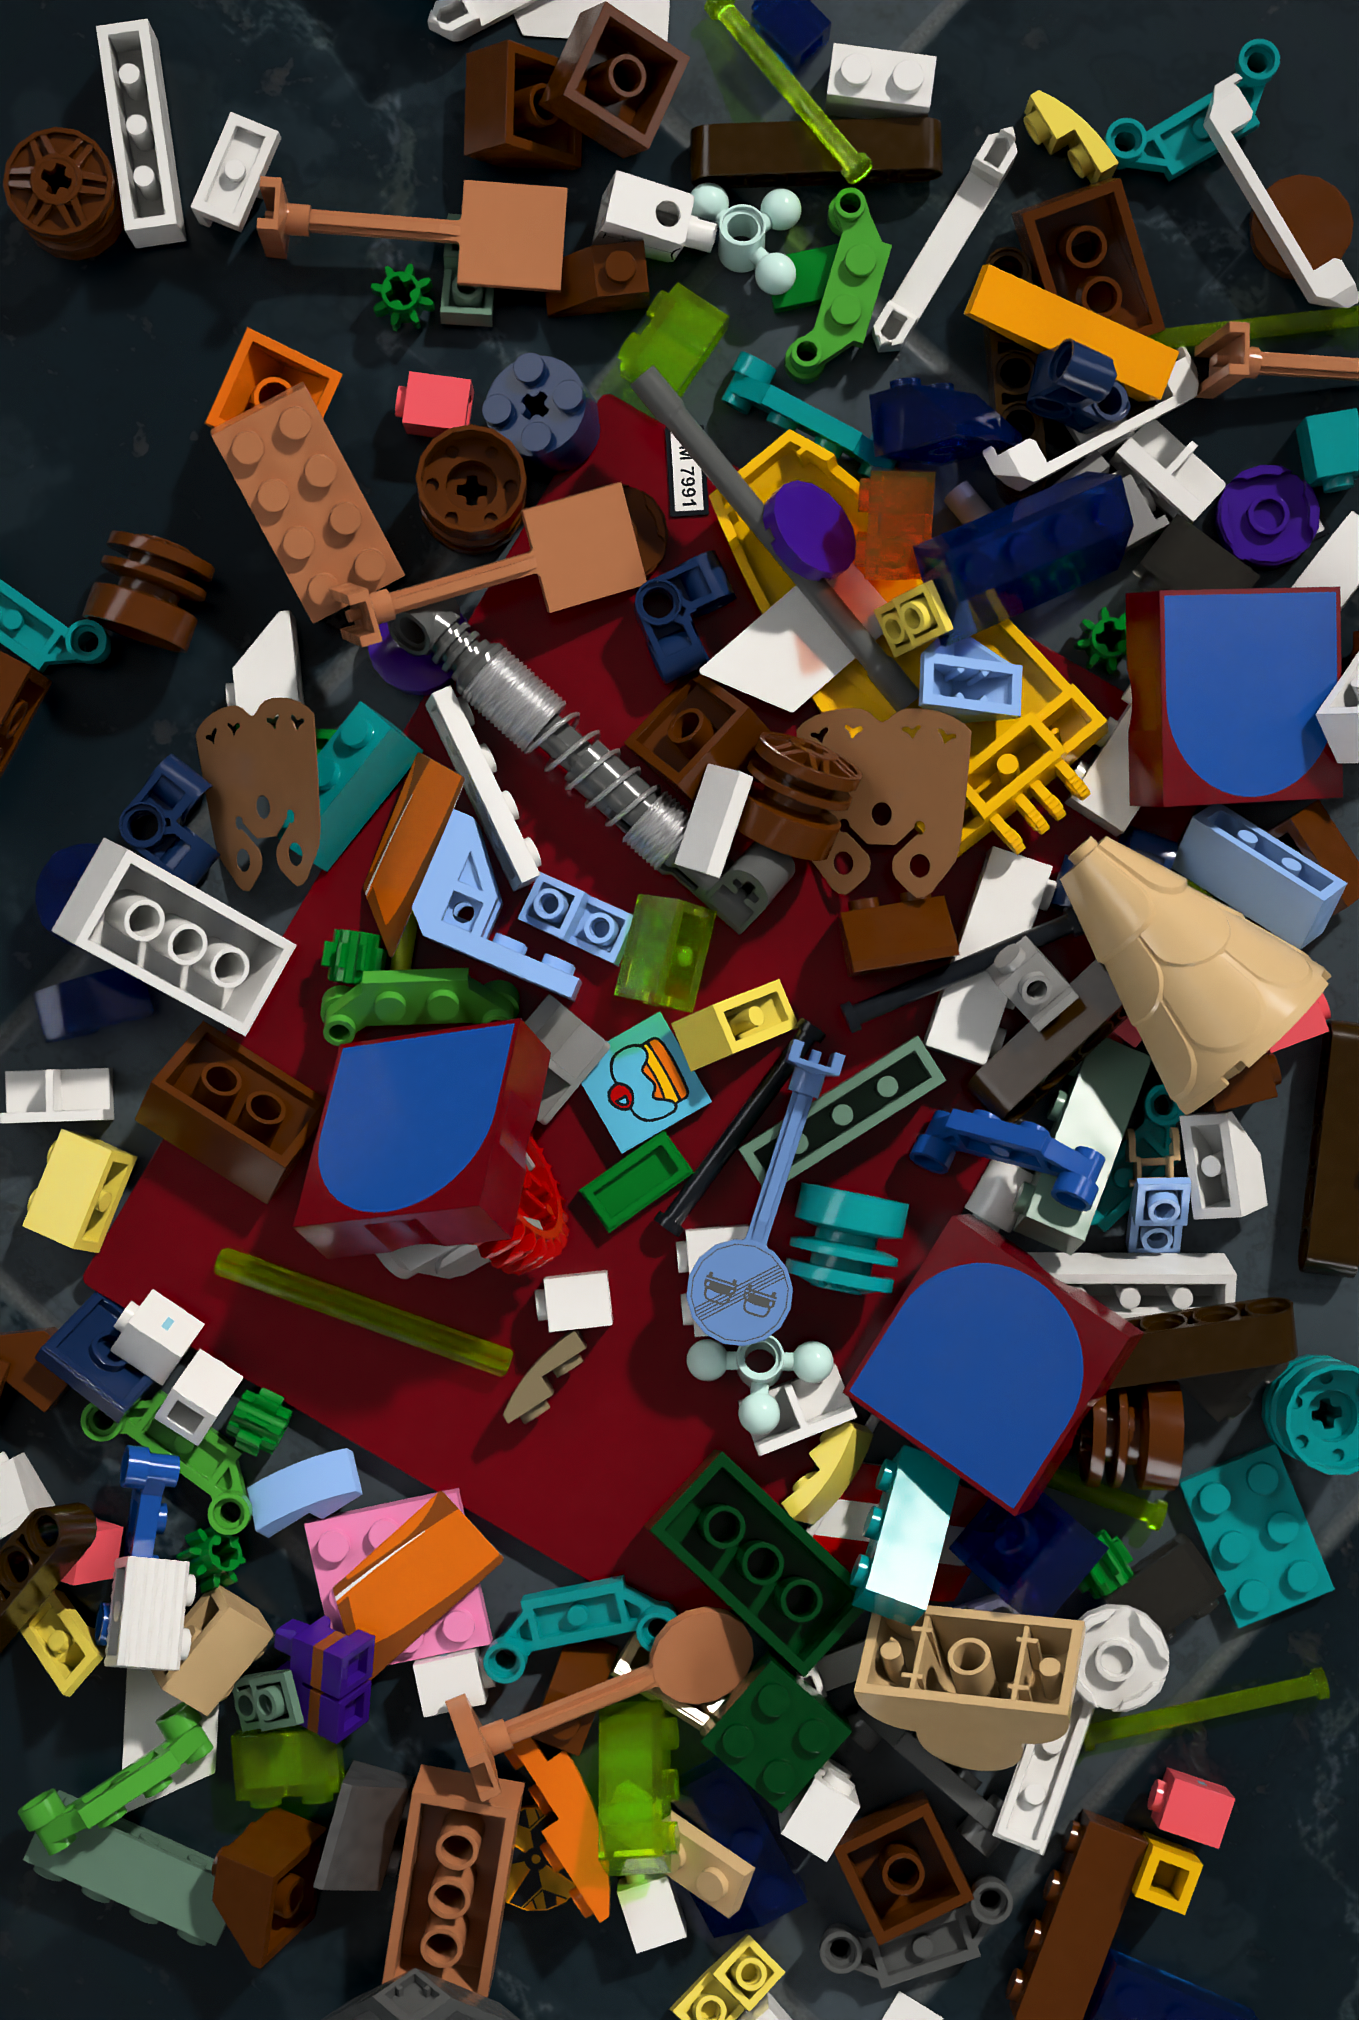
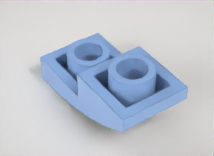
[518,872,640,966]
[1125,1177,1191,1253]
[247,1448,363,1538]

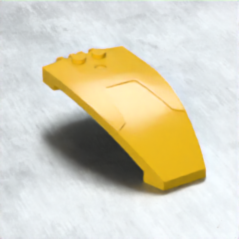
[709,429,1109,858]

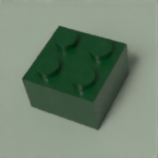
[700,1649,852,1813]

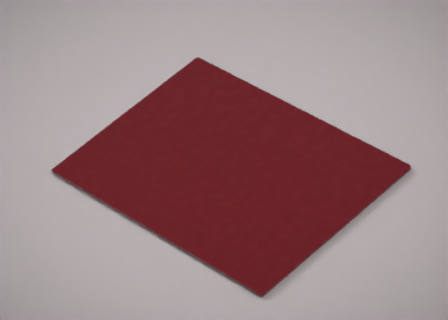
[83,394,1198,1625]

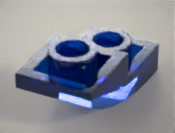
[33,967,154,1043]

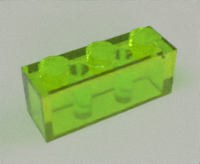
[598,1700,680,1876]

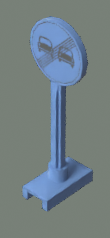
[686,1039,846,1346]

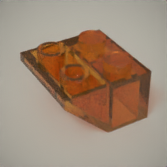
[855,467,936,580]

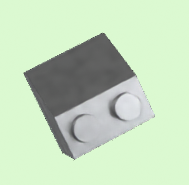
[313,1760,413,1891]

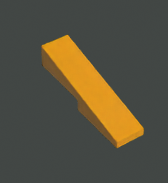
[964,264,1179,402]

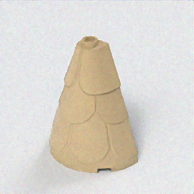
[1060,836,1332,1116]

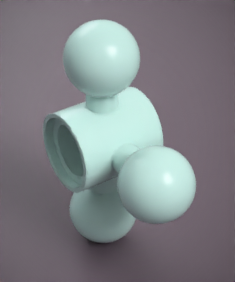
[691,183,801,295]
[687,1336,834,1435]

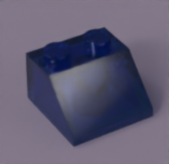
[869,377,1022,466]

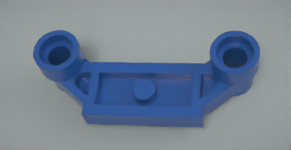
[909,1108,1106,1211]
[95,1445,180,1646]

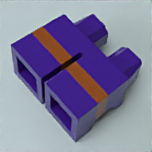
[274,1615,375,1744]

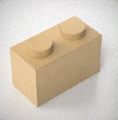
[151,1585,275,1717]

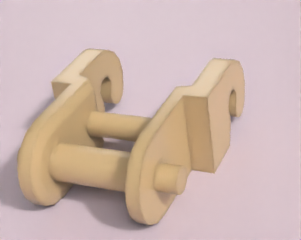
[1125,1127,1181,1187]

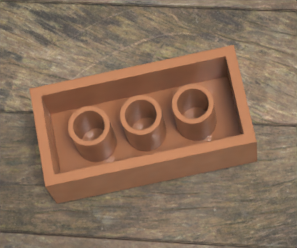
[210,382,405,624]
[382,1764,525,1998]

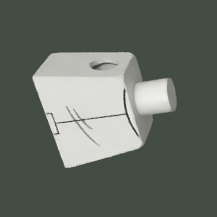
[591,170,718,262]

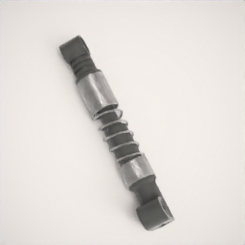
[387,597,795,935]

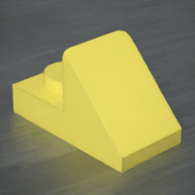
[20,1589,106,1697]

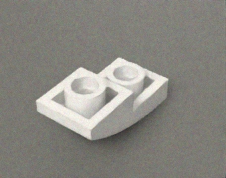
[1292,511,1359,610]

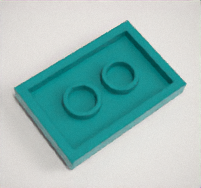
[1178,1442,1335,1629]

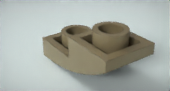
[503,1329,587,1424]

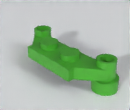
[784,187,892,384]
[320,968,520,1046]
[81,1390,252,1535]
[17,1702,214,1856]

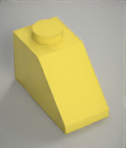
[671,979,798,1072]

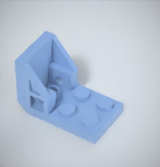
[412,809,582,1002]

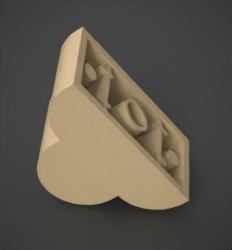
[854,1605,1086,1771]

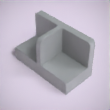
[525,994,610,1125]

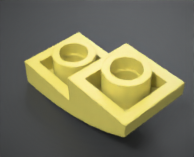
[1024,90,1119,184]
[873,580,954,658]
[781,1421,873,1525]
[670,1934,785,2020]

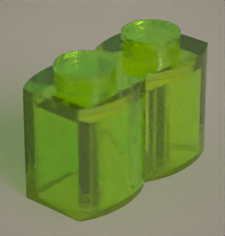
[617,282,729,398]
[231,1725,345,1809]

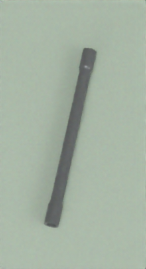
[630,365,919,712]

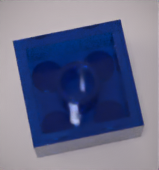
[948,1491,1109,1617]

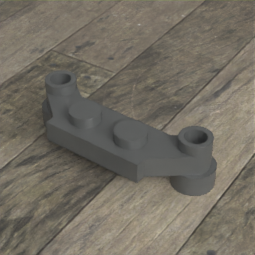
[846,1707,1004,1858]
[819,1874,1013,1989]

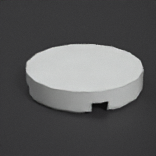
[1075,1604,1169,1712]

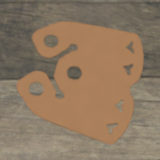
[196,698,321,891]
[796,708,972,898]

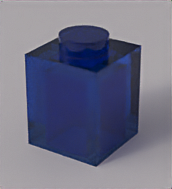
[750,0,832,75]

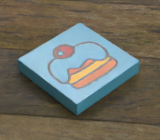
[581,1012,712,1154]

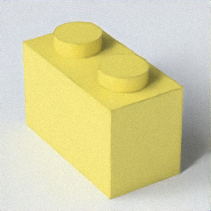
[22,1128,138,1253]

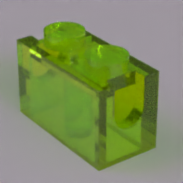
[614,894,717,1013]

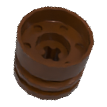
[3,127,124,261]
[416,424,527,555]
[82,530,215,653]
[737,732,863,861]
[1074,1381,1184,1491]

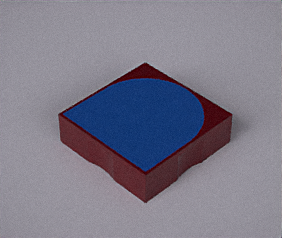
[1125,587,1343,807]
[293,1018,551,1259]
[842,1214,1144,1516]

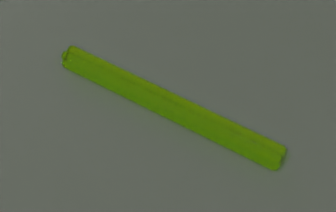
[214,1248,513,1377]

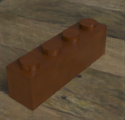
[1006,1809,1149,2020]

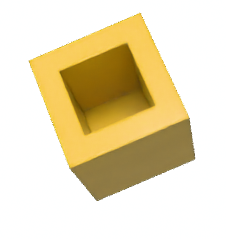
[1132,1831,1203,1915]

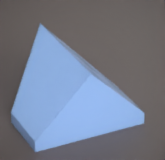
[919,625,1023,723]

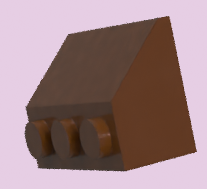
[134,1021,326,1204]

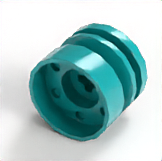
[785,1182,909,1295]
[1261,1354,1359,1475]

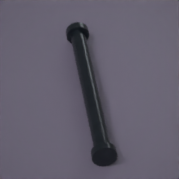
[840,905,1085,1034]
[654,1017,827,1238]

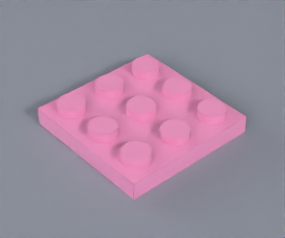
[304,1488,493,1666]

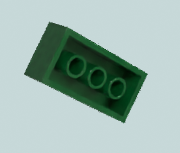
[643,1449,865,1677]

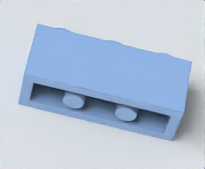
[1172,804,1348,950]

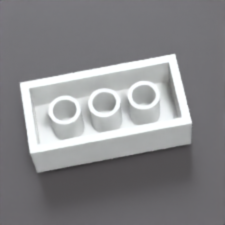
[51,838,297,1037]

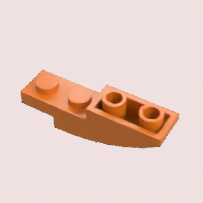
[504,1737,611,1923]

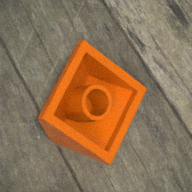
[204,327,343,429]

